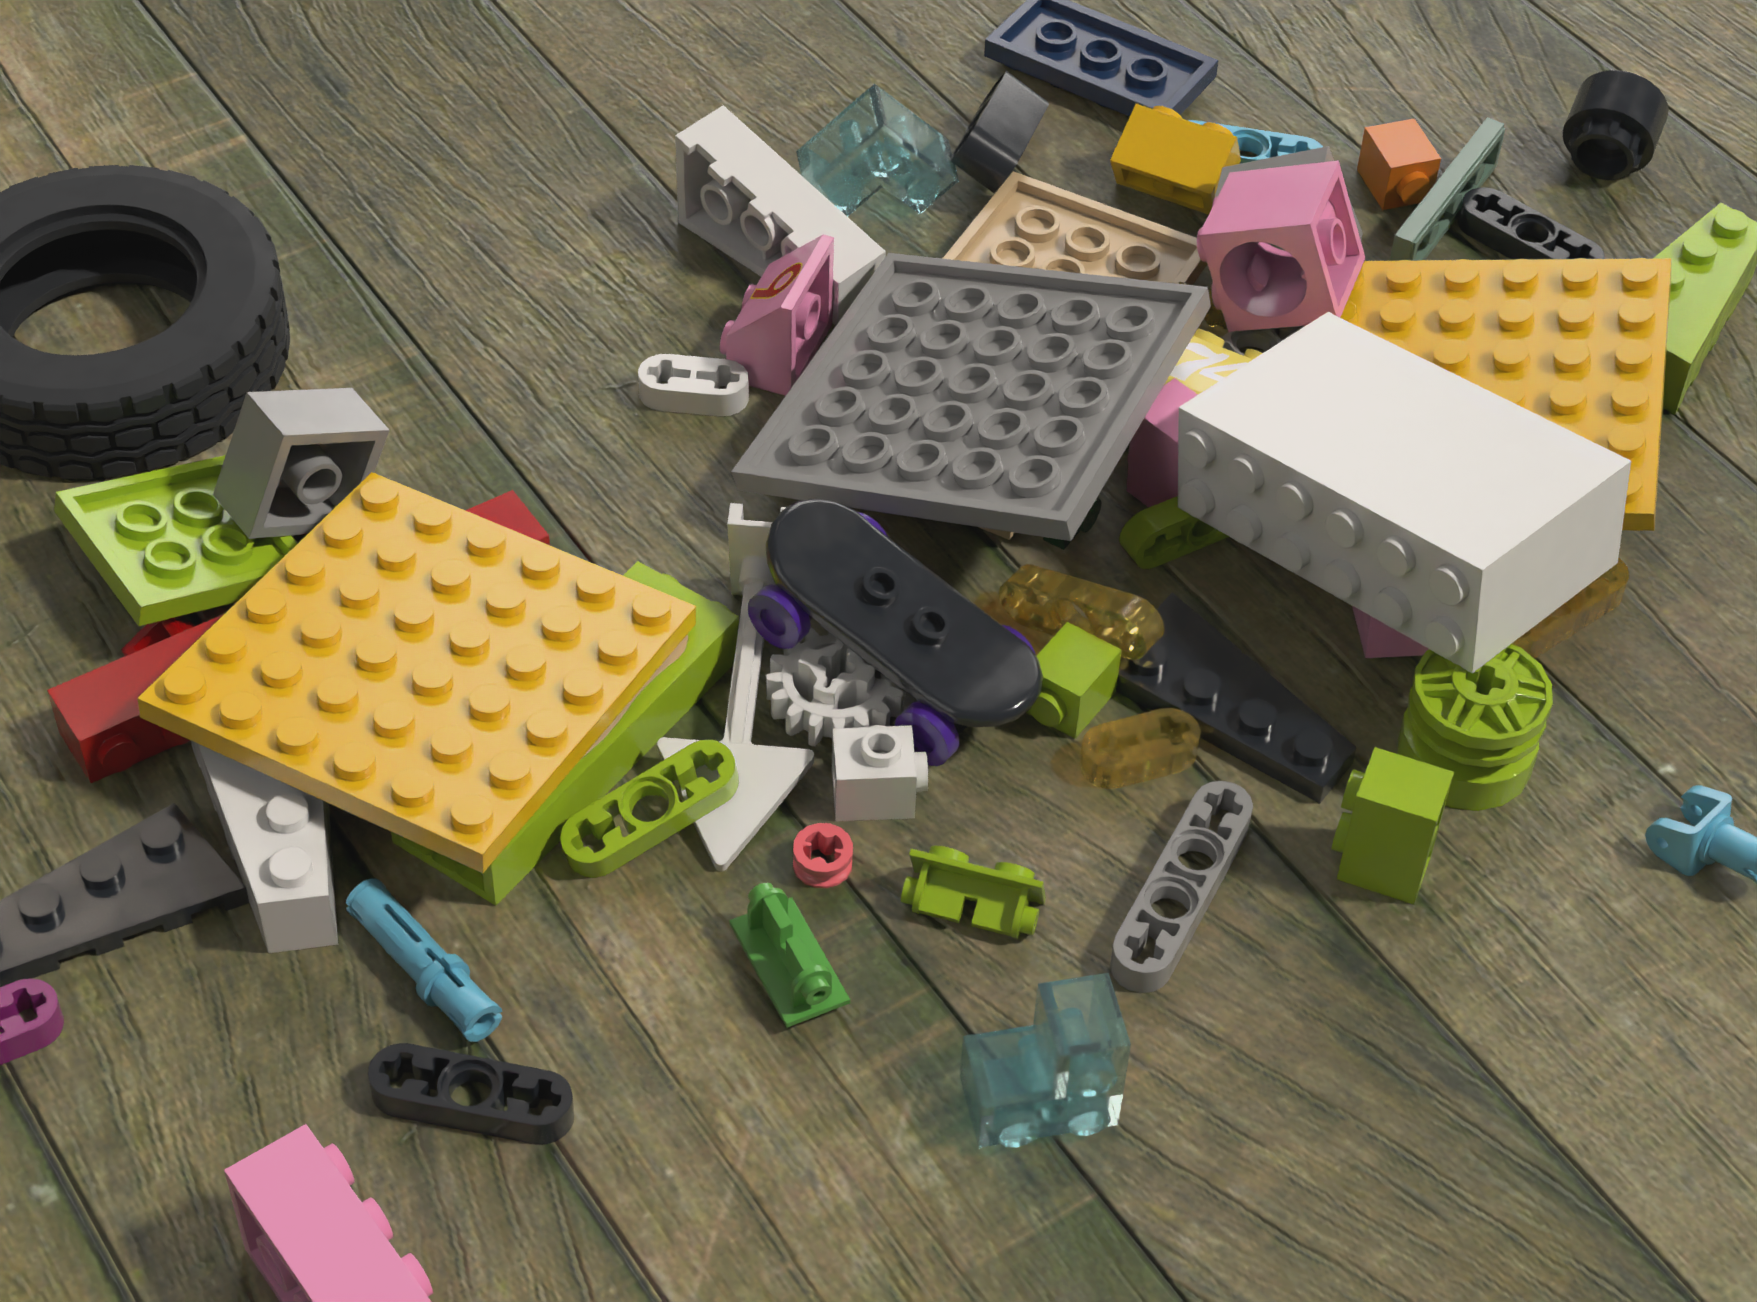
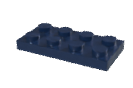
[984,0,1218,117]

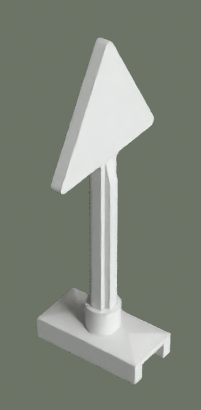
[657,503,814,871]

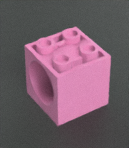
[1197,161,1365,332]

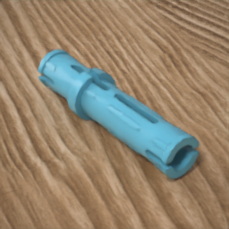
[346,879,502,1042]

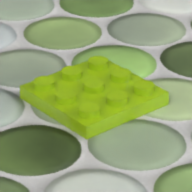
[54,455,297,626]

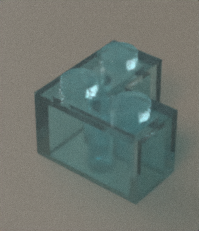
[796,83,959,217]
[960,973,1131,1148]

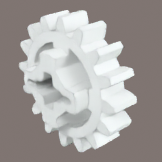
[766,627,906,747]

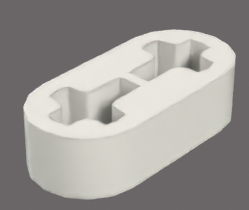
[638,354,749,416]

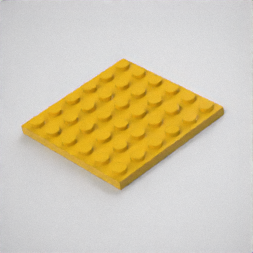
[1341,258,1671,531]
[137,472,696,873]

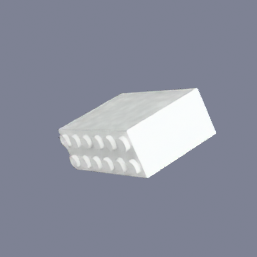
[1178,312,1631,673]

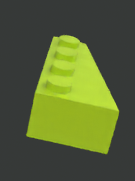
[1653,203,1757,415]

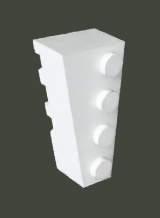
[675,105,886,325]
[191,741,338,953]

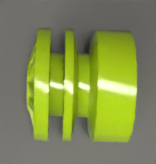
[1397,644,1553,811]

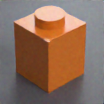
[1357,119,1441,210]

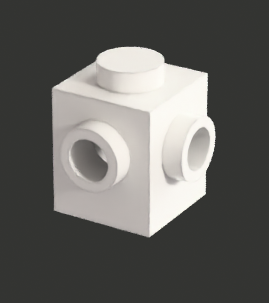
[832,725,928,821]

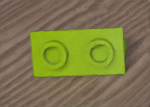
[901,845,1046,939]

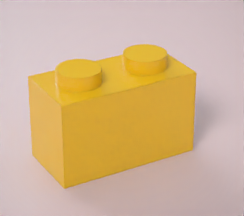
[1110,104,1241,215]

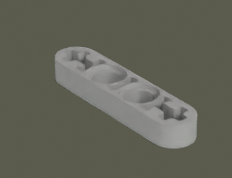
[1110,781,1253,993]

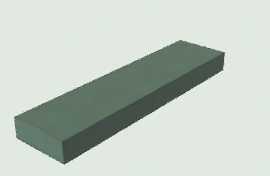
[1390,117,1505,261]

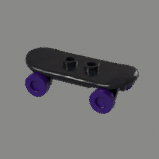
[748,498,1043,766]

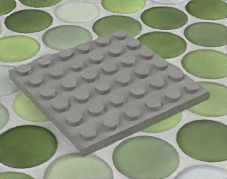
[731,253,1211,541]

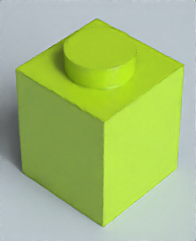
[1026,622,1122,739]

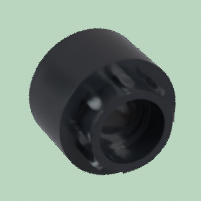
[1563,70,1669,180]

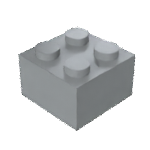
[213,388,389,539]

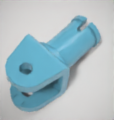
[1645,785,1757,884]

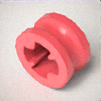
[793,823,853,888]

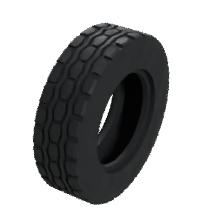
[0,165,290,480]

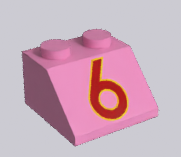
[720,234,834,396]

